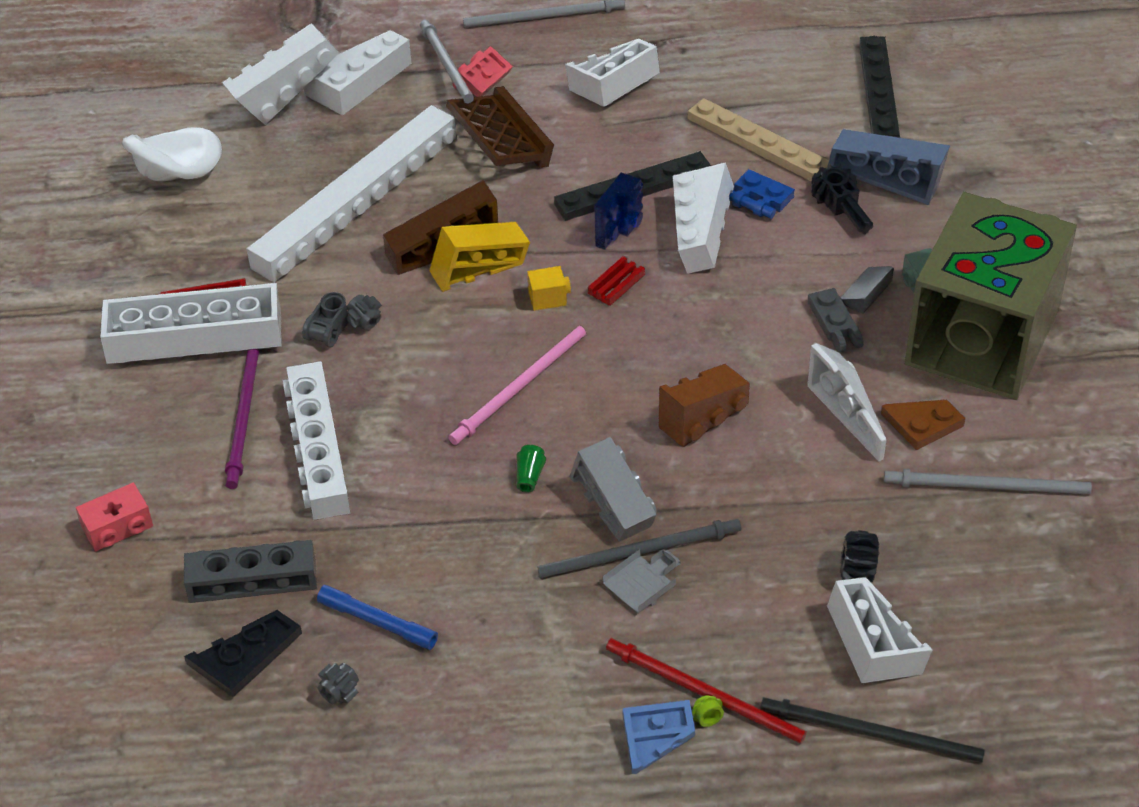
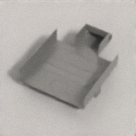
[603,549,681,613]

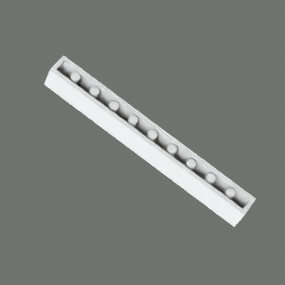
[247,105,457,283]

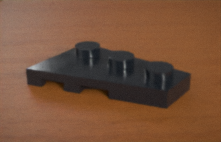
[184,610,302,697]

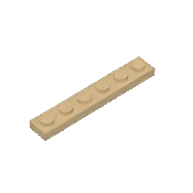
[688,98,829,181]

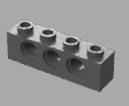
[184,540,317,603]

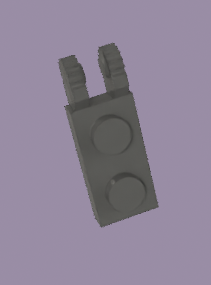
[808,288,864,353]

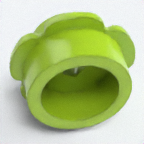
[692,696,724,727]

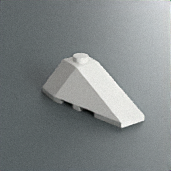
[808,343,886,461]

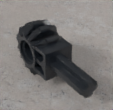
[811,164,873,234]

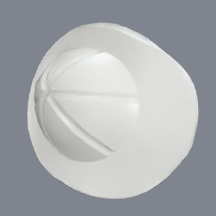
[122,128,222,182]

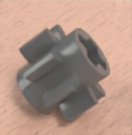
[346,294,382,330]
[317,663,359,704]

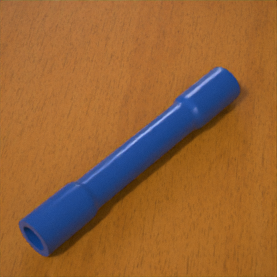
[317,585,438,650]

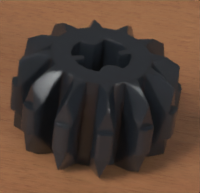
[840,530,879,583]

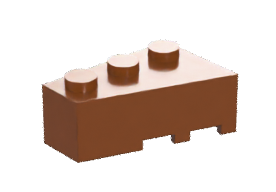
[659,364,750,447]

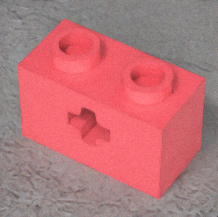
[75,482,153,552]

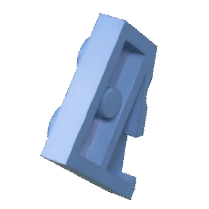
[622,700,695,774]

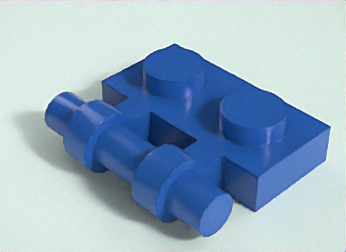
[729,169,795,219]

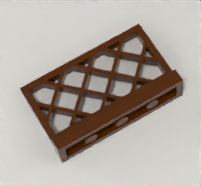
[446,86,554,168]

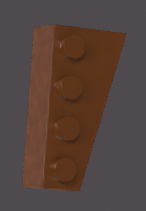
[383,180,498,275]

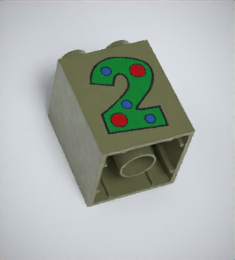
[904,191,1077,400]

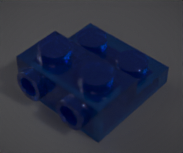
[595,172,643,250]

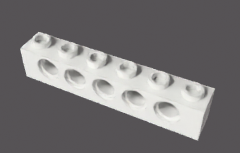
[283,361,350,520]

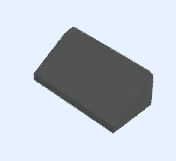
[840,266,894,314]

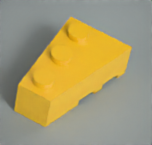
[429,222,530,292]

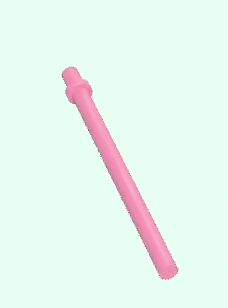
[448,326,586,445]

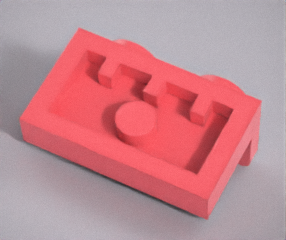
[452,46,513,97]

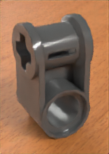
[302,292,348,347]

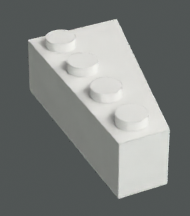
[222,23,339,125]
[304,30,411,115]
[673,162,734,274]

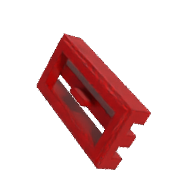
[588,256,645,306]

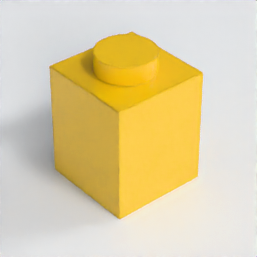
[527,266,571,311]

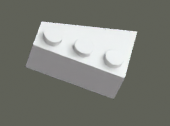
[565,39,660,107]

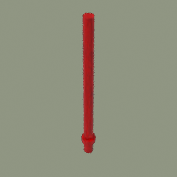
[606,638,807,744]

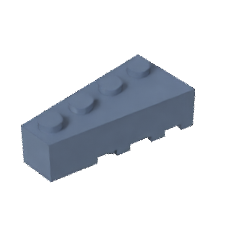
[827,129,950,205]

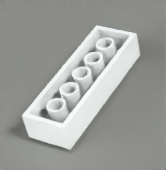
[100,283,282,364]

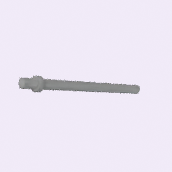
[463,0,625,28]
[420,19,474,103]
[884,469,1092,494]

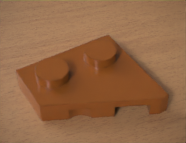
[881,399,965,450]

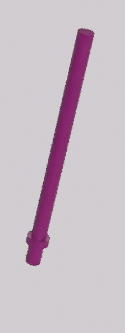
[225,348,260,489]

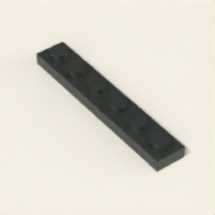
[859,36,900,138]
[554,151,711,221]

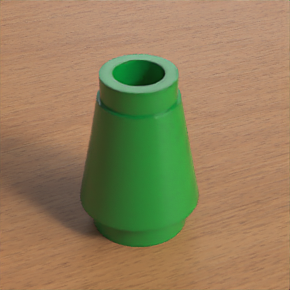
[516,445,546,492]

